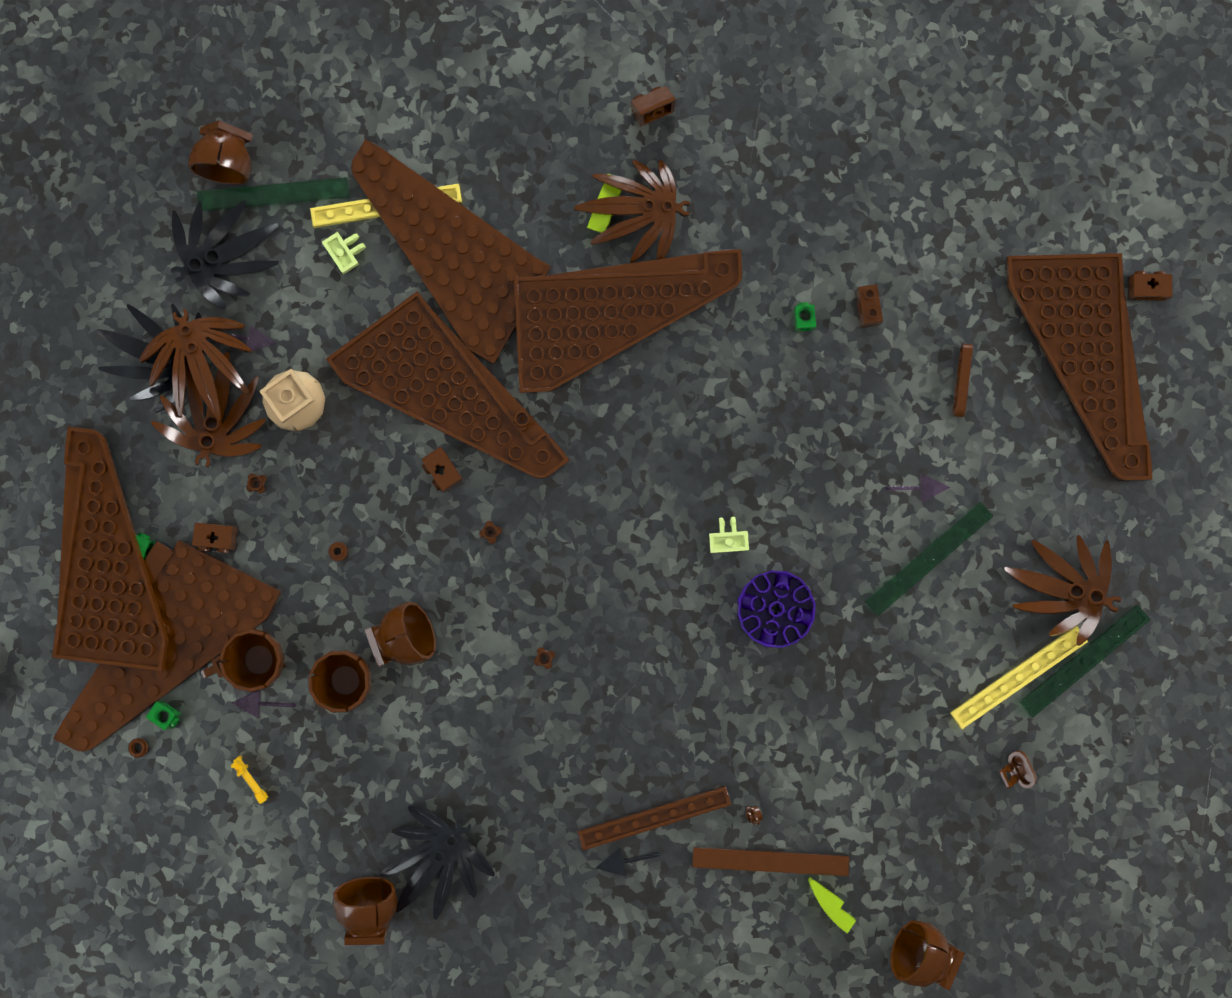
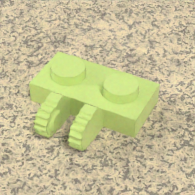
[322,232,366,275]
[709,517,749,553]

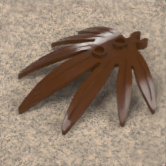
[574,160,690,263]
[140,309,252,422]
[151,352,266,468]
[1004,535,1121,646]

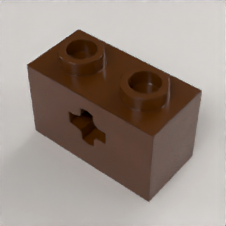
[1128,271,1172,301]
[855,284,883,328]
[421,447,463,493]
[192,522,238,553]

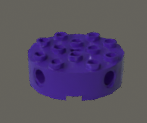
[737,570,816,648]

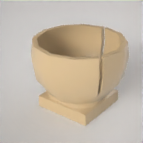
[260,369,325,431]

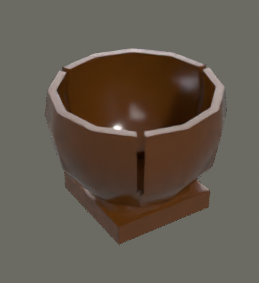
[188,120,253,185]
[365,602,436,667]
[219,629,287,693]
[308,650,371,713]
[333,876,397,945]
[890,920,965,990]

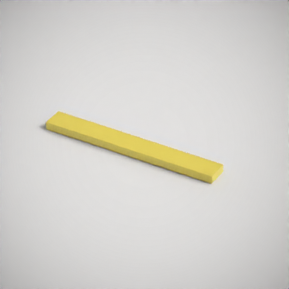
[310,184,462,228]
[950,626,1088,729]

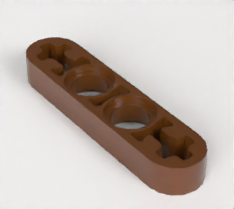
[953,343,973,417]

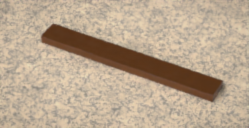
[577,786,732,851]
[692,847,849,876]

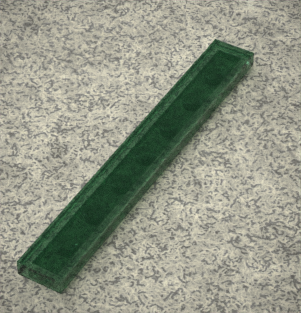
[197,177,349,211]
[865,502,993,616]
[1019,605,1151,718]

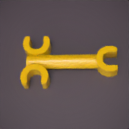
[231,756,268,804]

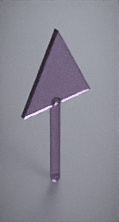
[226,325,276,353]
[886,474,951,502]
[232,691,296,718]

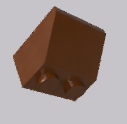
[631,86,676,127]

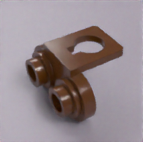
[999,750,1037,789]

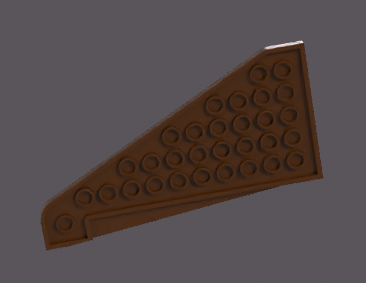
[351,139,551,364]
[514,249,742,393]
[1006,253,1153,481]
[326,291,570,479]
[52,427,169,671]
[53,540,282,751]

